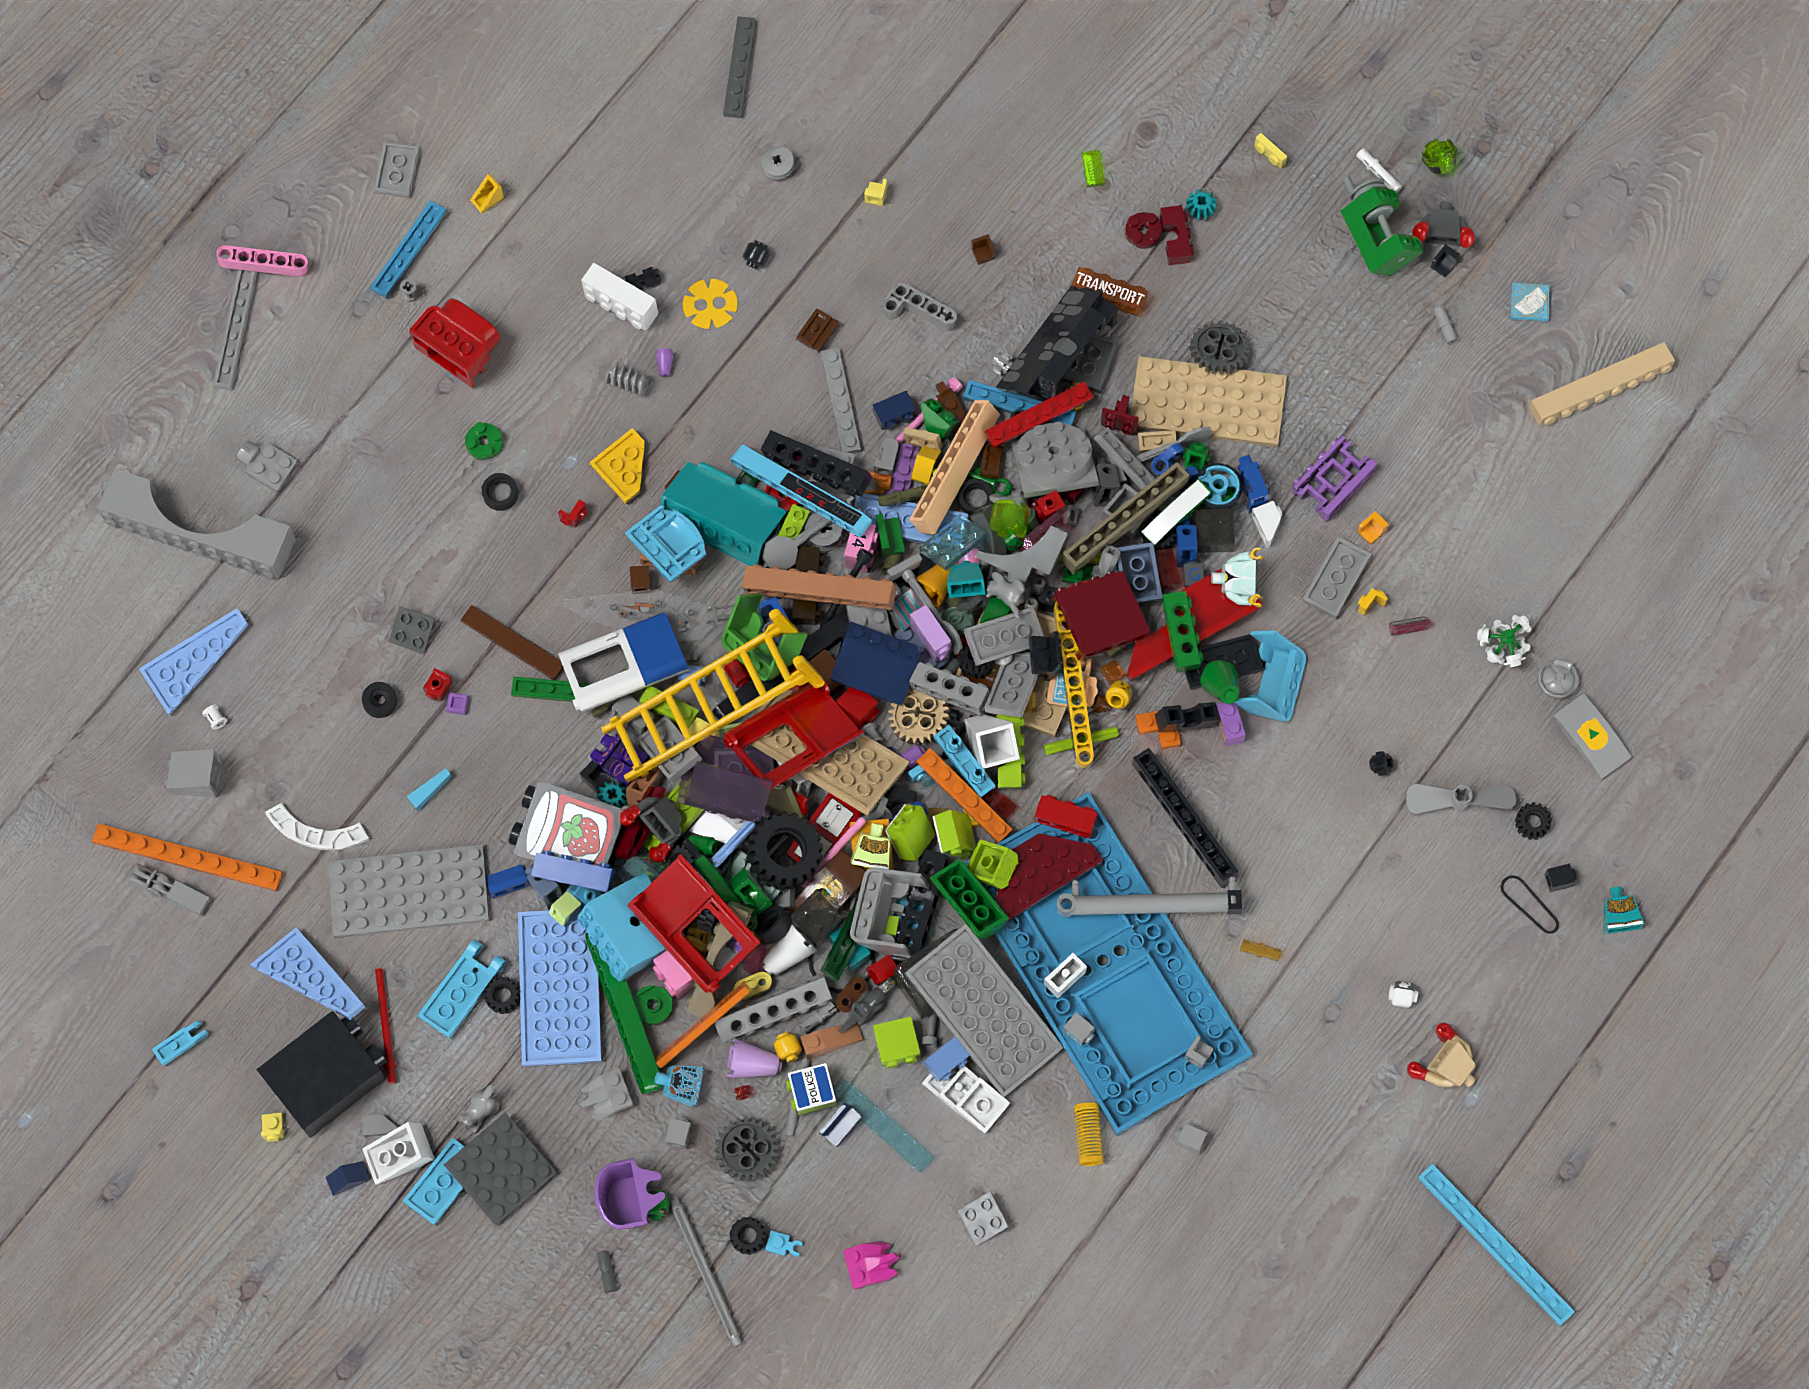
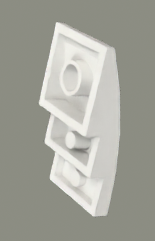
[921,1065,1010,1134]

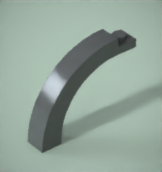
[956,503,1007,612]

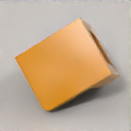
[1357,511,1388,544]

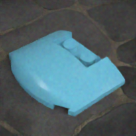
[625,505,706,583]

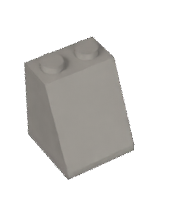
[164,749,221,798]

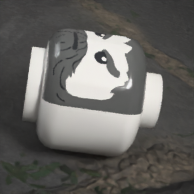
[1388,981,1418,1008]

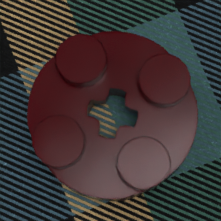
[1125,212,1162,249]

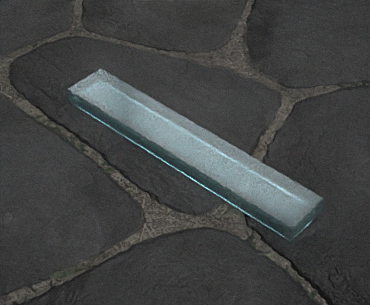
[834,1079,933,1173]

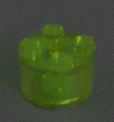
[989,499,1030,538]

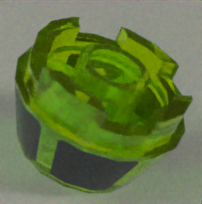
[1422,139,1457,175]

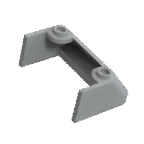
[850,868,929,958]

